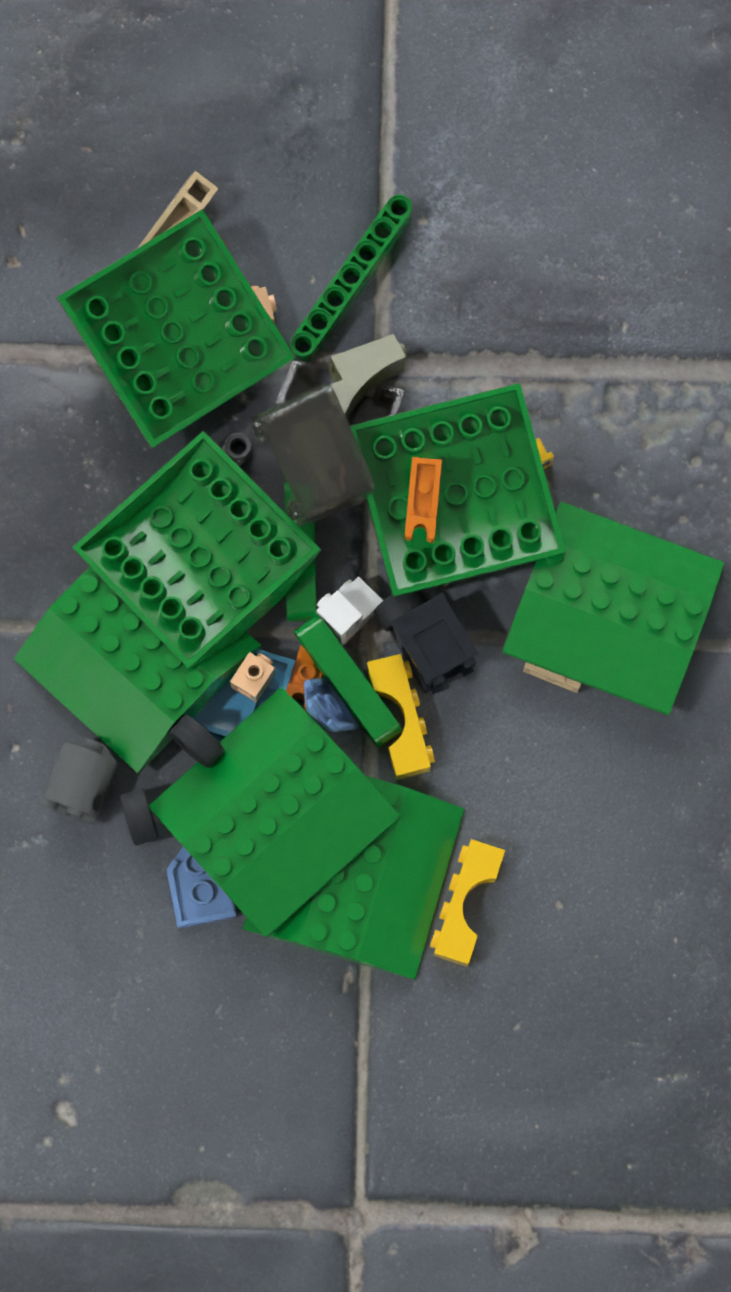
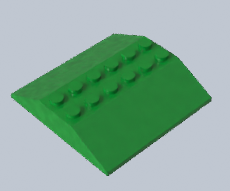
[57,209,295,448]
[349,383,566,597]
[72,431,321,670]
[502,501,724,716]
[14,566,262,774]
[149,687,401,938]
[242,775,464,980]

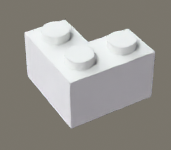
[316,577,383,646]

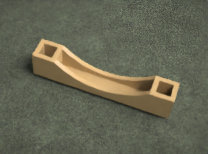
[138,171,218,248]

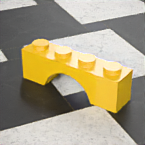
[367,654,435,780]
[430,839,505,967]

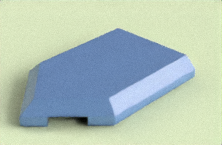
[303,678,359,733]
[166,847,236,928]

